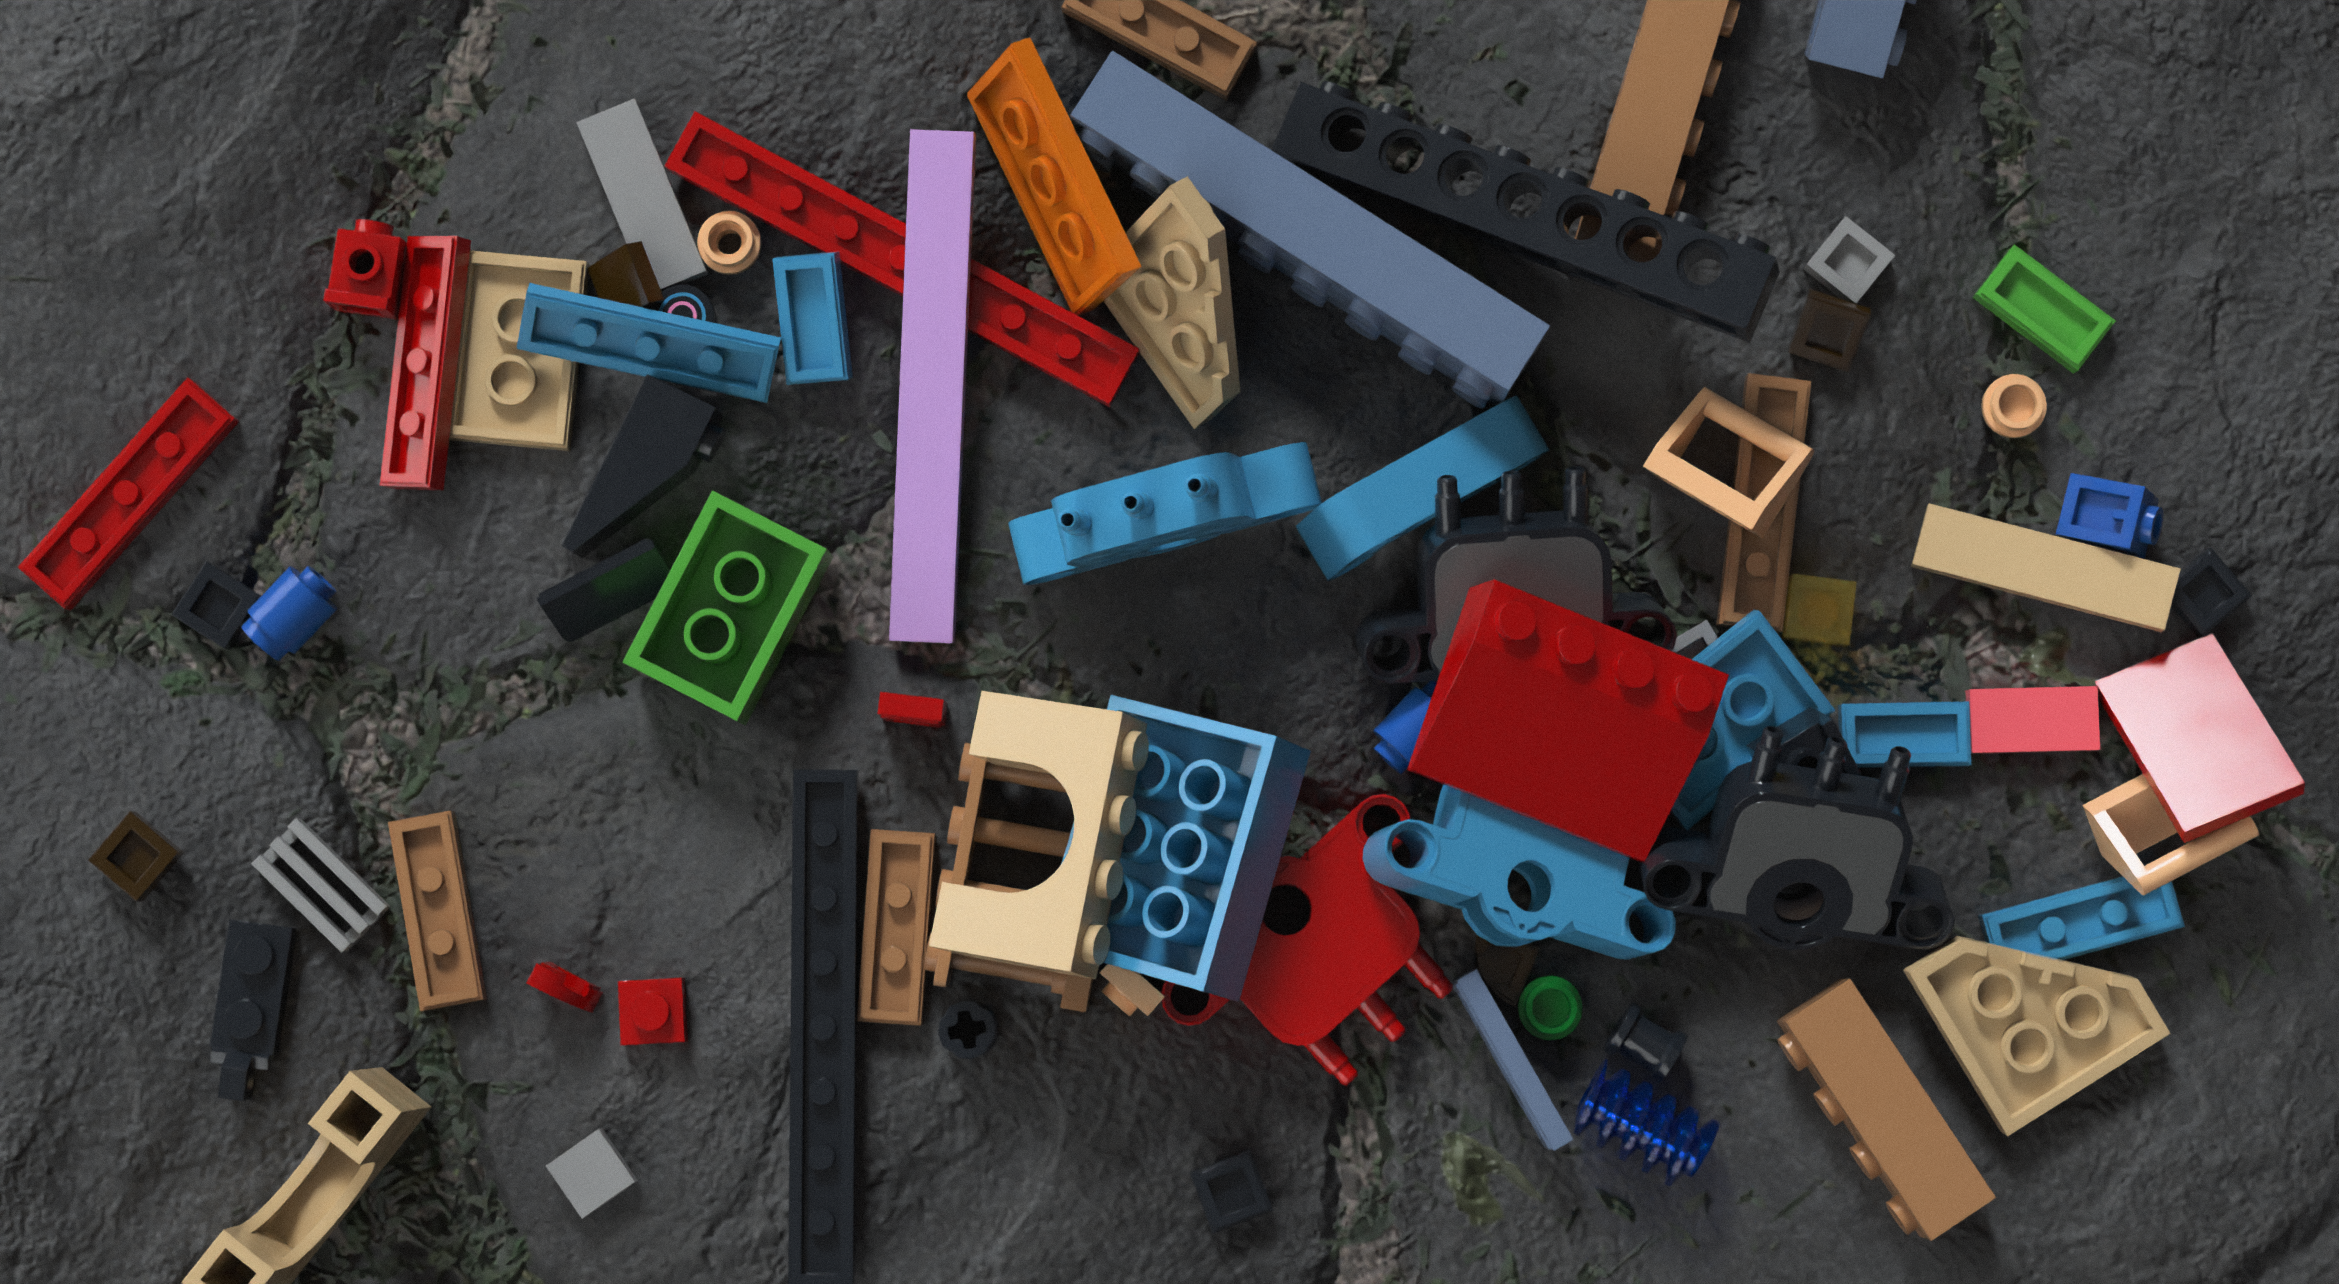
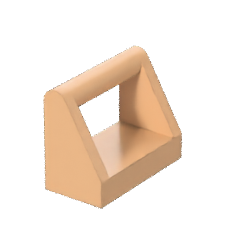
[1643,387,1814,539]
[2083,774,2259,896]

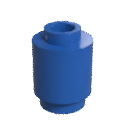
[241,566,337,661]
[1373,680,1436,775]

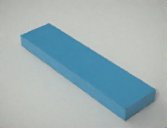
[516,283,781,403]

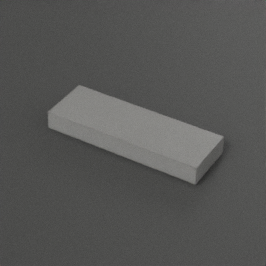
[576,98,708,292]

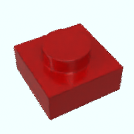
[618,978,688,1045]

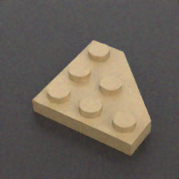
[1103,176,1240,429]
[1903,936,2171,1136]

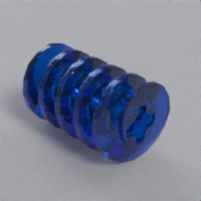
[1573,1059,1720,1187]

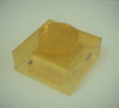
[1782,574,1857,647]

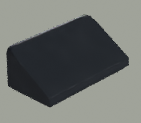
[536,538,671,642]

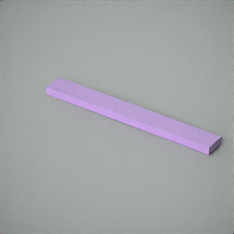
[889,129,976,643]

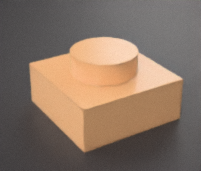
[1100,964,1165,1017]

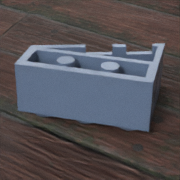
[1805,0,1917,78]

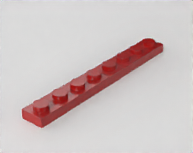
[664,111,1140,407]

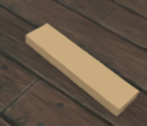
[1911,503,2181,633]

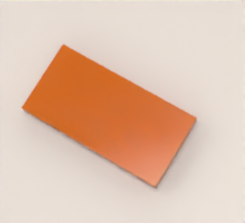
[967,37,1142,316]

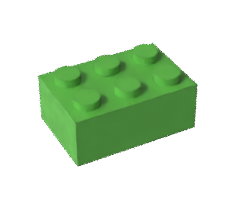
[623,490,833,726]

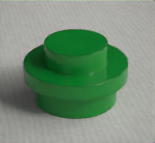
[1517,976,1582,1040]

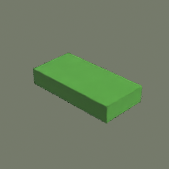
[1972,244,2116,374]

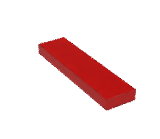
[380,236,471,491]
[18,377,240,611]

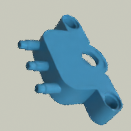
[1008,442,1322,585]
[1363,785,1676,960]

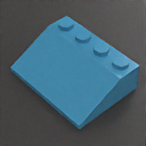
[1061,695,1311,1002]

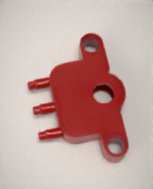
[1161,794,1453,1086]

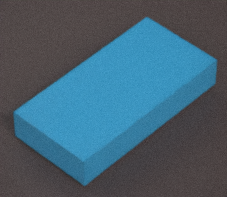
[772,252,853,385]
[1838,701,1971,768]

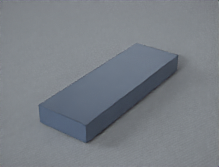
[1453,969,1574,1151]

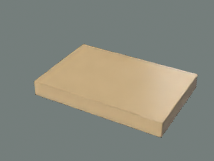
[449,251,590,451]

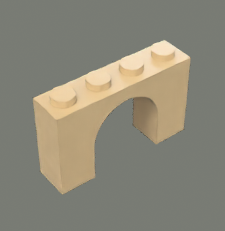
[929,691,1149,979]
[181,1067,431,1284]

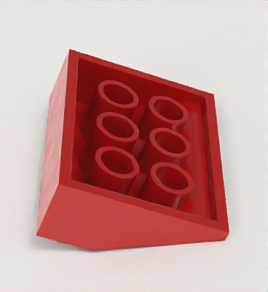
[1407,579,1729,862]

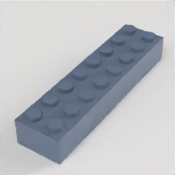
[1070,50,1550,409]

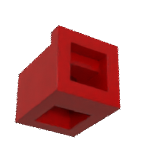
[323,219,407,320]

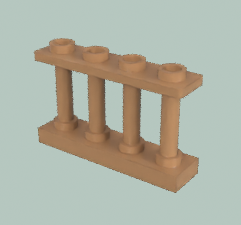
[924,743,1093,1012]

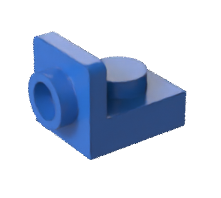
[2056,473,2163,559]

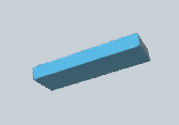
[1978,876,2185,960]

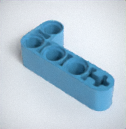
[1296,396,1550,581]

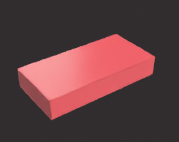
[1965,686,2100,754]

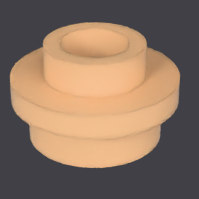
[697,211,761,275]

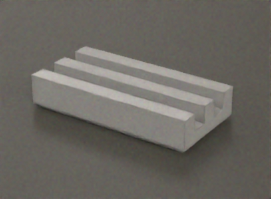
[251,818,391,953]

